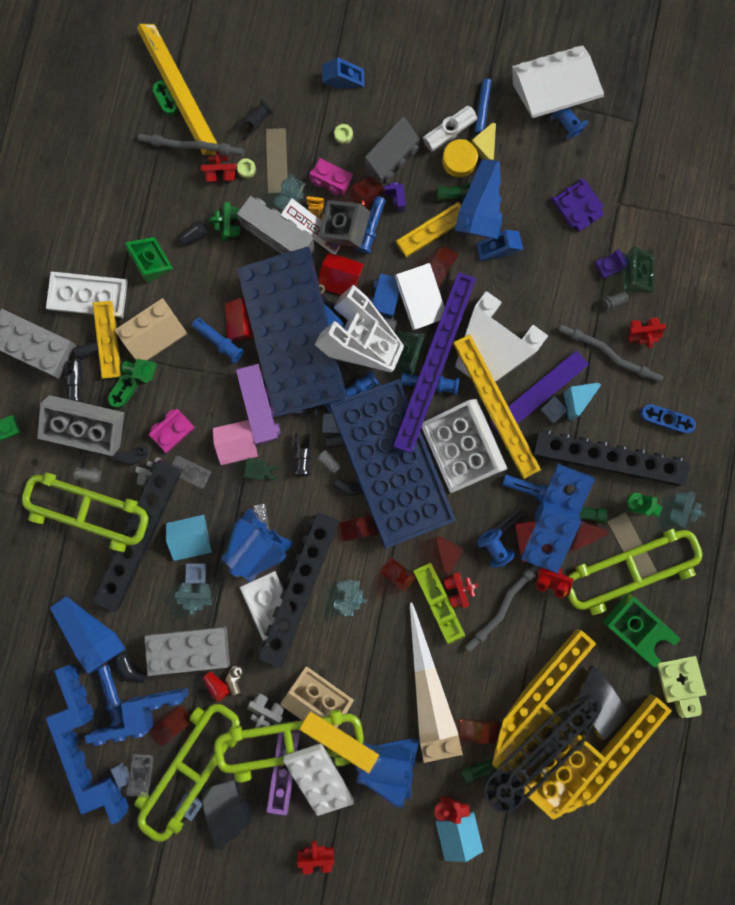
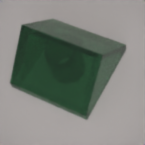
[624,247,654,293]
[394,331,425,375]

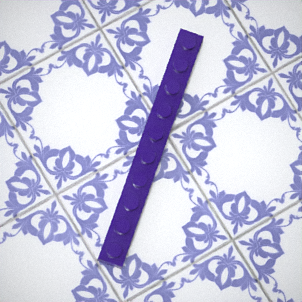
[393,272,476,454]

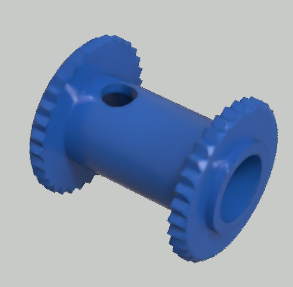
[551,107,588,140]
[477,529,514,568]

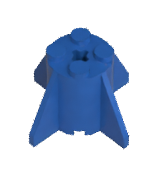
[221,508,294,582]
[356,738,419,808]

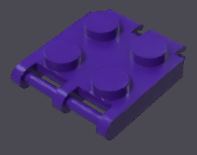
[551,178,604,232]

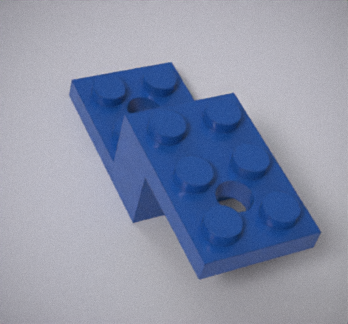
[521,464,595,573]
[85,688,189,746]

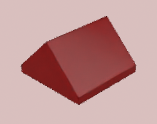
[318,252,364,296]
[225,298,254,341]

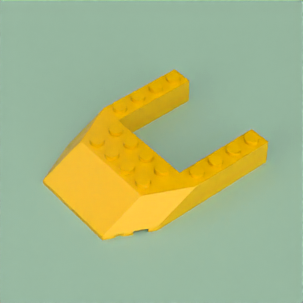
[492,629,672,819]

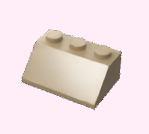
[115,298,187,361]
[280,666,354,728]

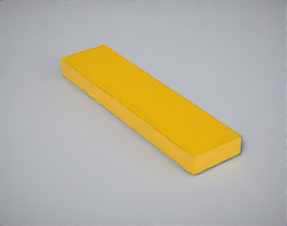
[396,202,461,258]
[92,301,122,379]
[300,711,379,773]

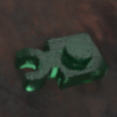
[244,457,279,480]

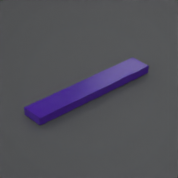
[489,350,589,435]

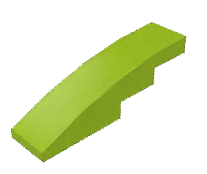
[413,563,466,645]

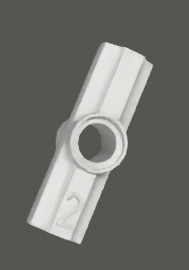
[423,106,477,152]

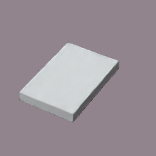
[394,263,445,330]
[240,571,293,641]

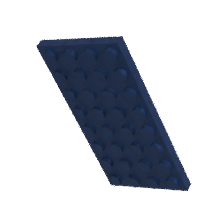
[237,246,347,417]
[329,379,456,549]

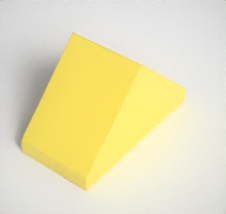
[472,123,496,160]

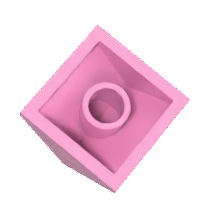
[213,420,258,465]

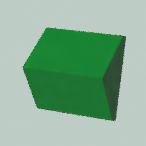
[124,237,173,283]

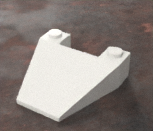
[315,285,404,372]
[455,291,548,382]

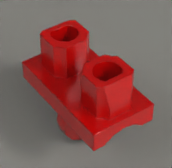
[201,152,237,182]
[628,318,666,349]
[536,567,574,599]
[444,572,478,608]
[434,796,470,824]
[297,841,334,875]

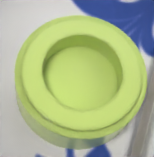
[334,124,353,145]
[237,158,256,179]

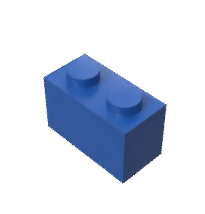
[370,273,400,319]

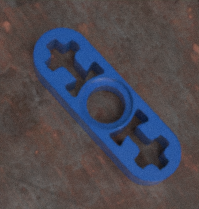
[640,404,696,434]

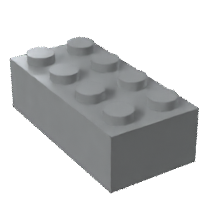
[237,196,315,255]
[0,309,76,379]
[37,395,124,456]
[145,626,230,676]

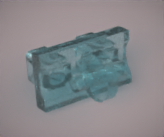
[274,174,305,210]
[670,491,705,528]
[334,580,367,616]
[175,583,213,616]

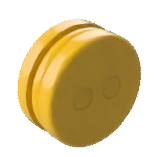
[442,139,478,178]

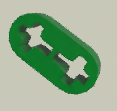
[153,81,179,116]
[108,374,138,408]

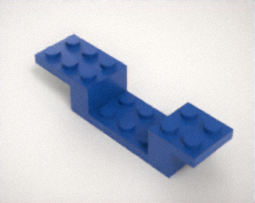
[46,664,128,825]

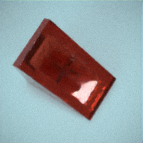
[351,177,384,208]
[430,245,459,287]
[340,516,379,541]
[570,521,609,551]
[435,536,464,575]
[380,558,416,592]
[150,705,191,746]
[459,718,500,744]

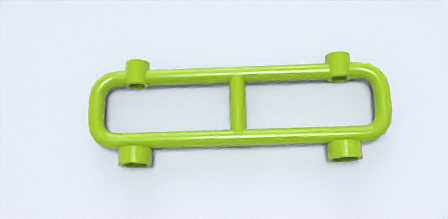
[22,472,148,552]
[568,528,703,616]
[134,704,240,842]
[214,710,363,782]

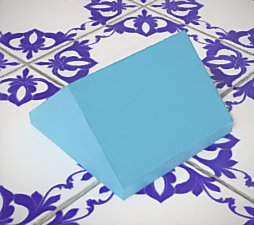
[564,383,601,421]
[166,515,212,561]
[435,811,483,862]

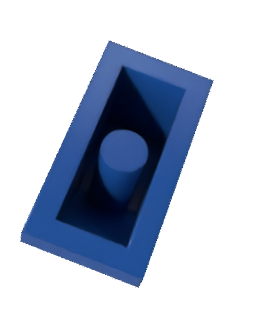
[322,57,364,88]
[477,230,523,261]

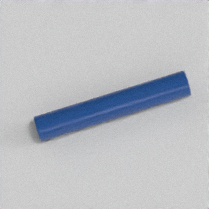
[474,79,492,135]

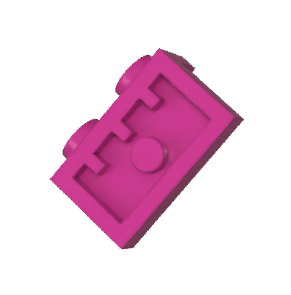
[309,158,353,196]
[148,409,195,453]

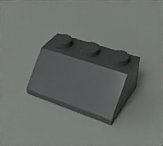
[365,117,419,185]

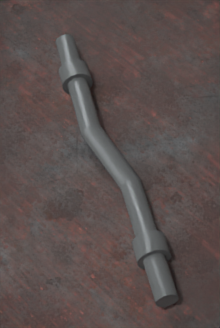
[138,134,245,157]
[558,324,663,383]
[465,564,540,652]

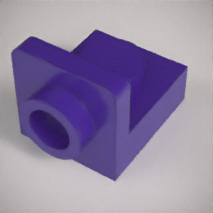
[384,183,406,213]
[595,249,627,280]

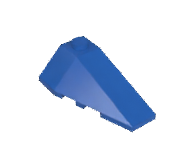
[455,159,502,239]
[50,596,126,674]

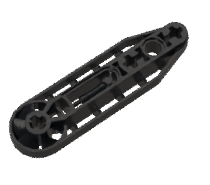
[483,695,602,813]

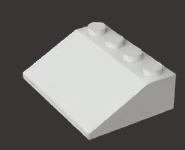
[512,46,604,118]
[422,399,507,493]

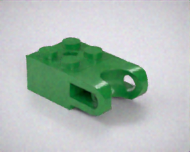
[603,593,680,668]

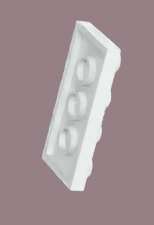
[46,272,128,318]
[284,744,354,816]

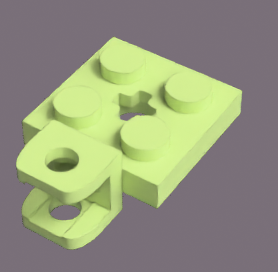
[657,656,706,718]

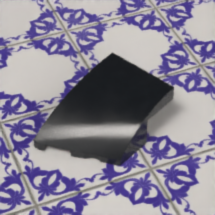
[573,666,629,740]
[201,780,252,850]

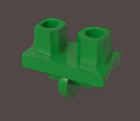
[209,202,240,241]
[627,492,662,517]

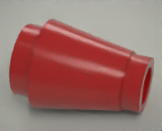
[202,672,230,702]

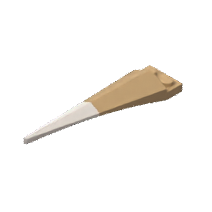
[410,603,463,763]

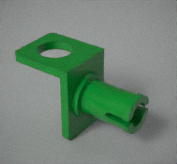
[122,358,157,383]

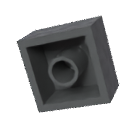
[318,200,370,248]

